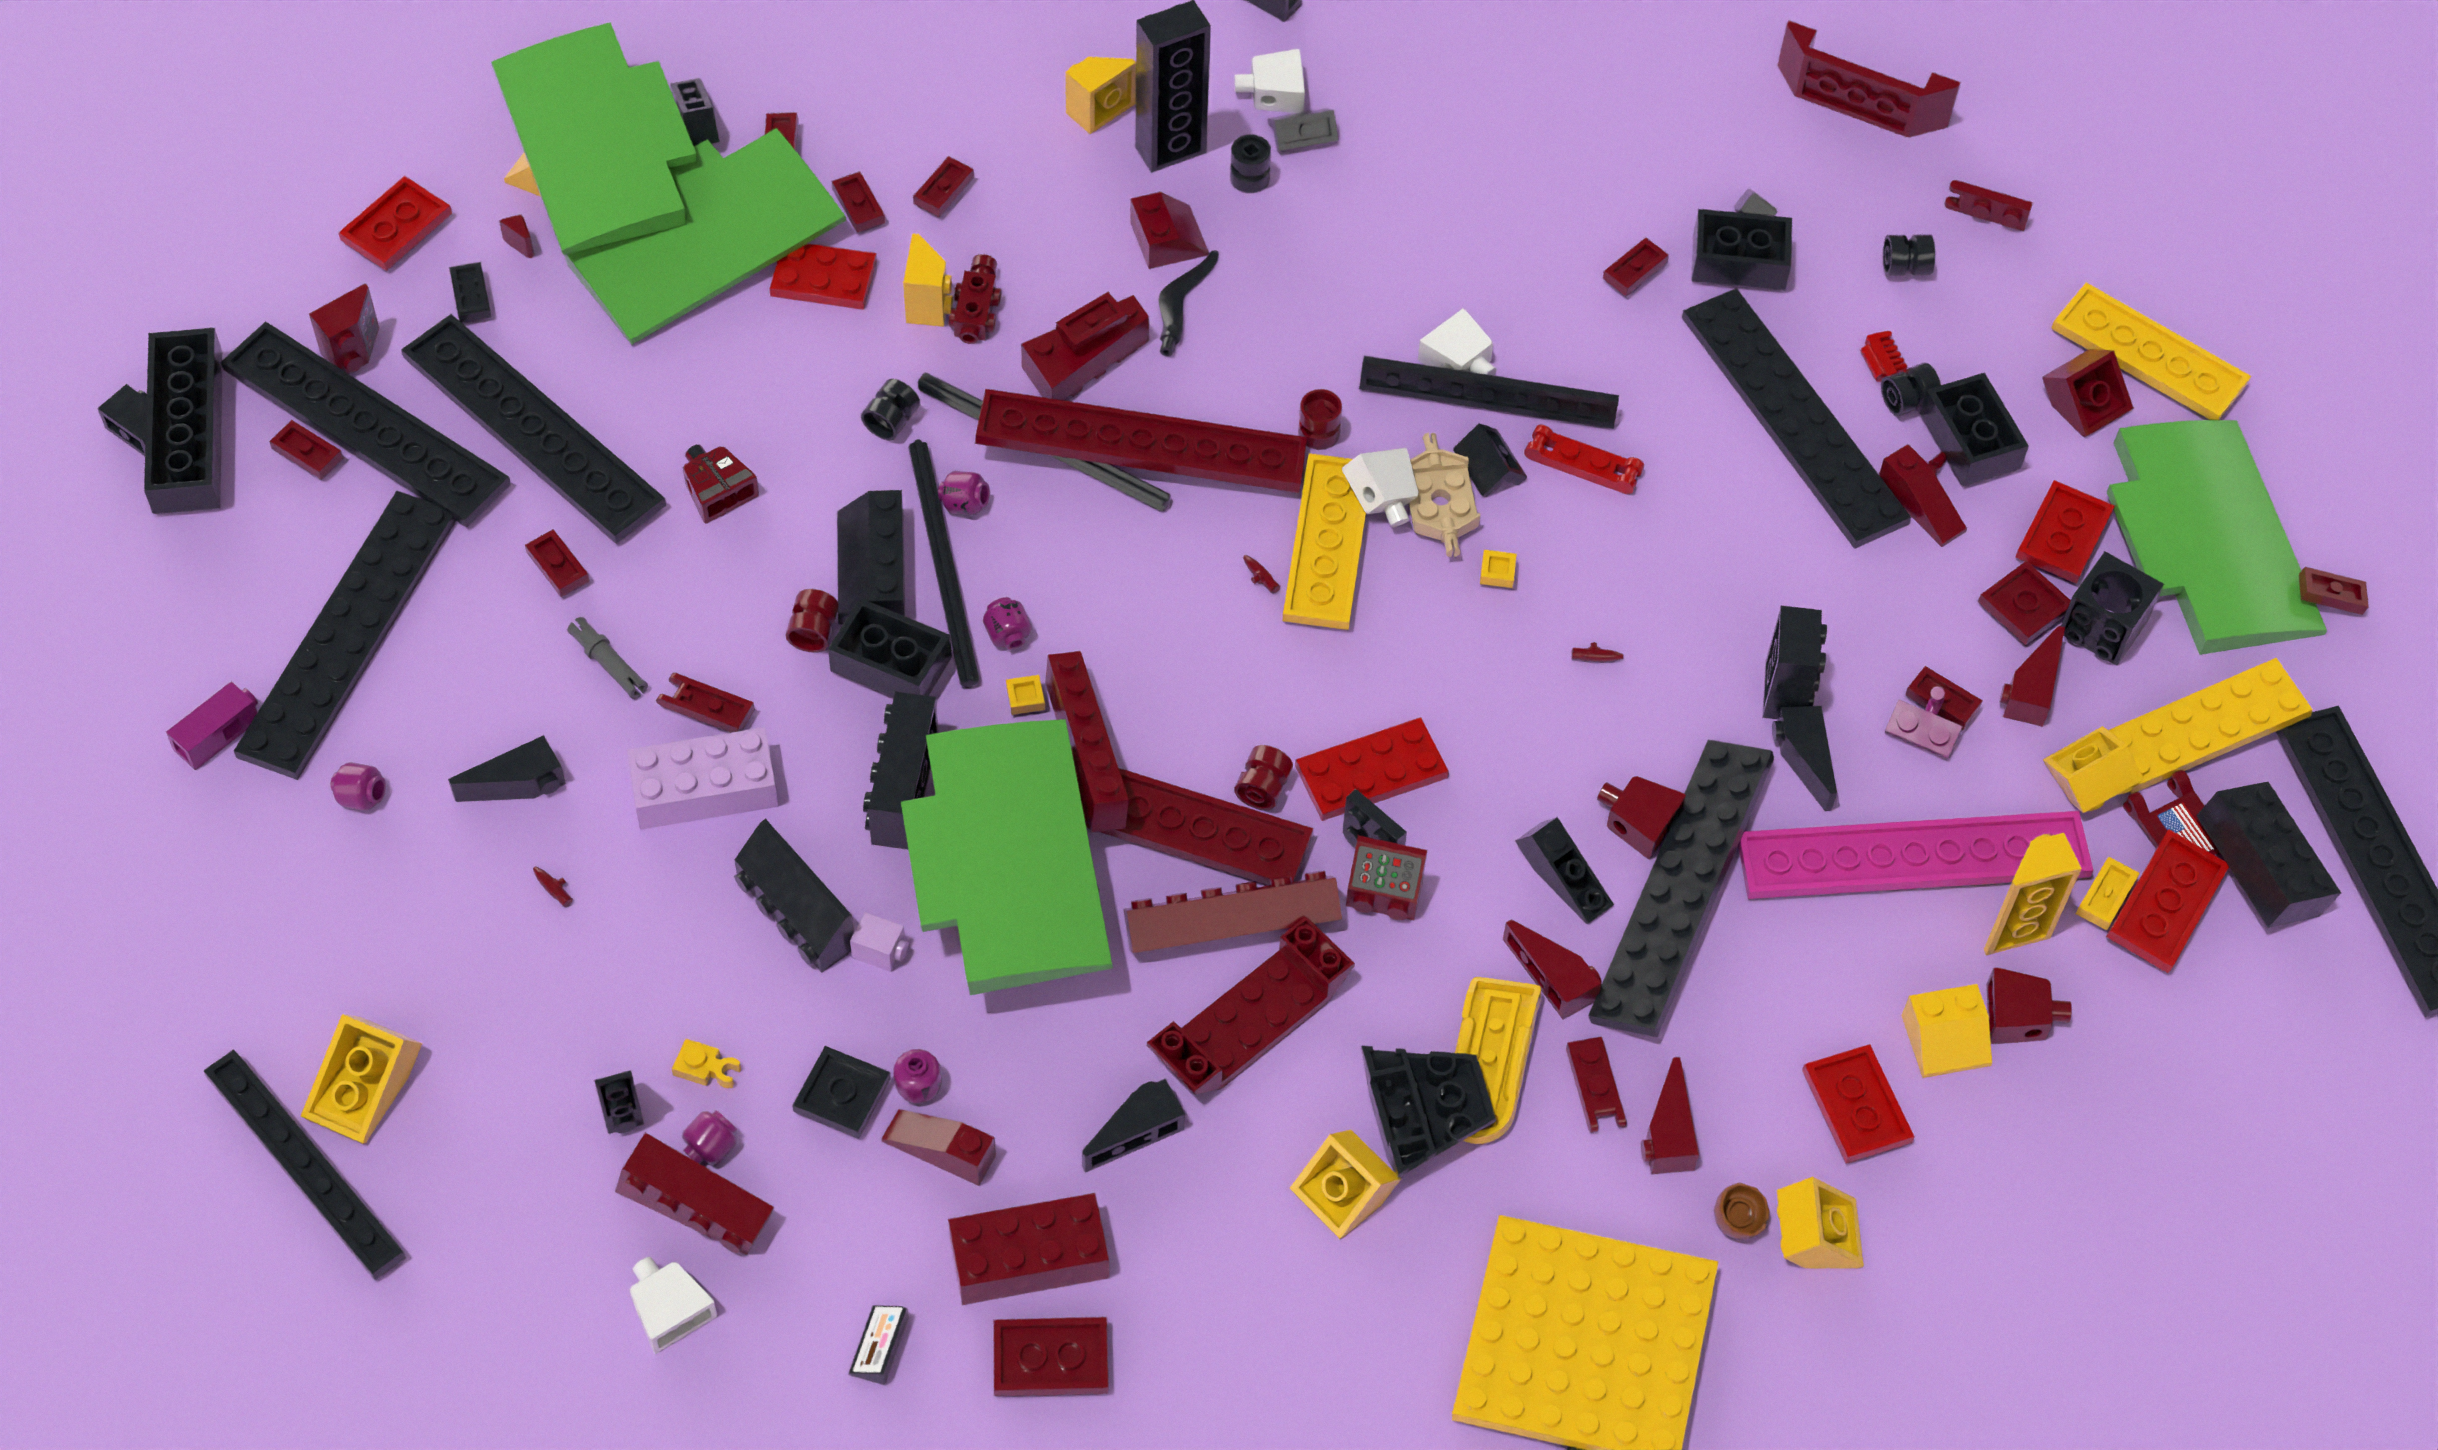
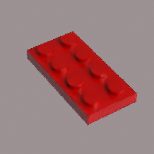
[1295,717,1449,821]
[2106,829,2229,973]

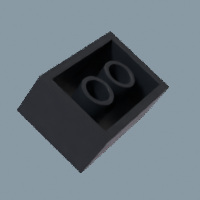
[1691,209,1792,290]
[1920,372,2029,486]
[828,598,952,697]
[1762,605,1827,719]

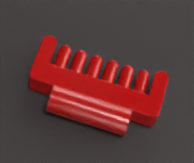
[1860,330,1908,382]

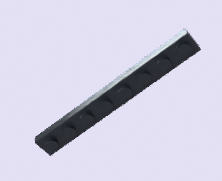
[1359,356,1619,429]
[203,1049,406,1280]

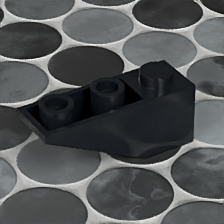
[1515,817,1614,924]
[594,1070,644,1134]

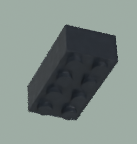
[863,691,939,850]
[2196,782,2341,928]

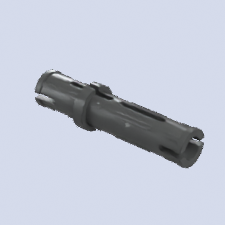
[567,617,648,699]

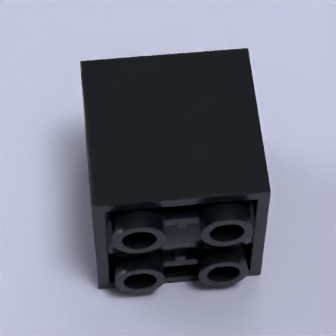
[2061,551,2164,666]

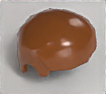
[1713,1182,1769,1239]

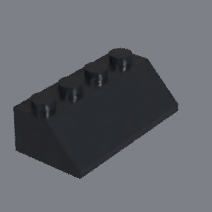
[837,490,905,625]
[734,819,854,973]

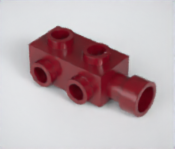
[949,254,1001,344]

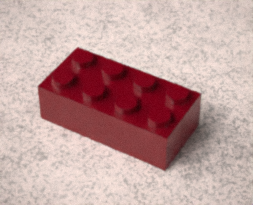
[948,1193,1109,1305]

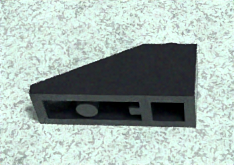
[670,78,720,147]
[1772,706,1837,811]
[448,735,566,802]
[1082,1078,1185,1173]

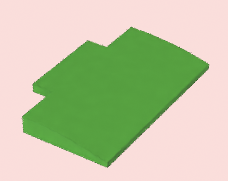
[491,22,697,255]
[564,128,847,345]
[2107,420,2327,655]
[901,719,1113,995]

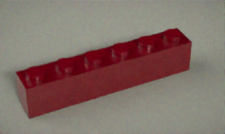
[1045,651,1129,832]
[1123,871,1342,953]

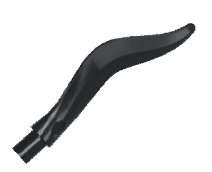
[1158,250,1219,357]

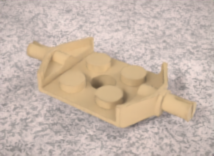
[1409,432,1480,557]

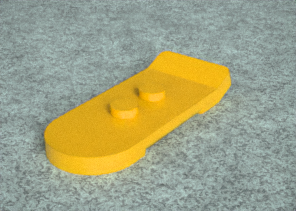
[1454,977,1541,1144]

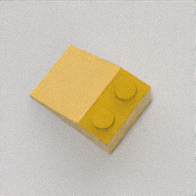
[300,1014,423,1144]

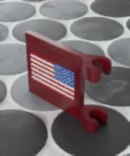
[2123,770,2220,856]

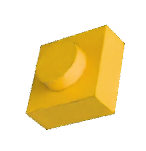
[1480,550,1517,588]
[1006,674,1045,715]

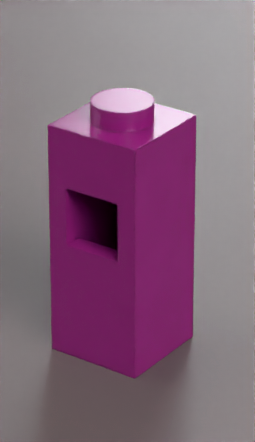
[166,681,258,770]

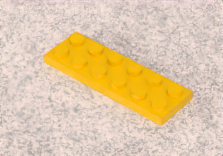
[2051,282,2251,420]
[1282,453,1366,630]
[2108,658,2313,794]

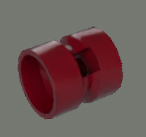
[1298,389,1342,450]
[785,589,839,653]
[1234,745,1293,810]

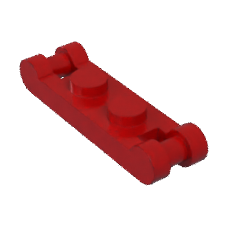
[1524,424,1645,494]

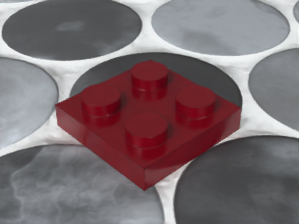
[1978,560,2071,645]

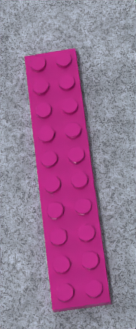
[1738,811,2094,899]

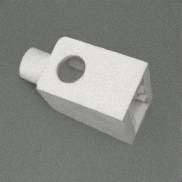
[1234,49,1305,113]
[1418,309,1497,376]
[1342,448,1418,527]
[629,1257,717,1354]

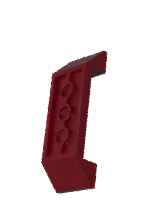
[1777,20,1961,138]
[1147,916,1355,1094]

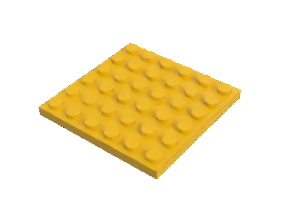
[1452,1215,1719,1450]

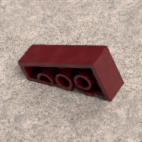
[1021,295,1149,400]
[615,1132,774,1255]

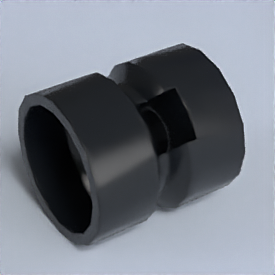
[1230,134,1271,193]
[1883,234,1935,276]
[1881,362,1941,416]
[861,379,920,441]

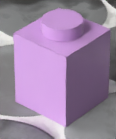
[850,912,908,972]

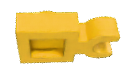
[672,1039,741,1088]

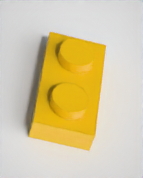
[2076,856,2140,930]

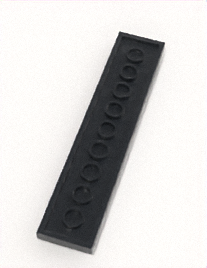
[1682,288,1911,549]
[401,314,666,544]
[221,321,511,527]
[234,491,456,780]
[2276,705,2438,1017]
[1588,739,1774,1037]

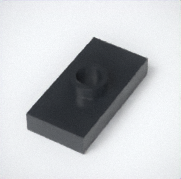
[449,262,491,323]

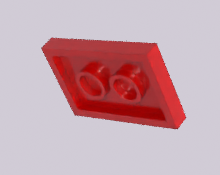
[338,175,452,271]
[769,243,877,310]
[2015,480,2115,584]
[1802,1044,1915,1164]

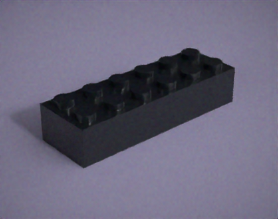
[1135,0,1211,173]
[144,327,223,514]

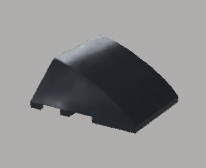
[1361,1046,1496,1177]

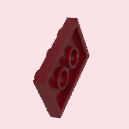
[993,1317,1108,1396]

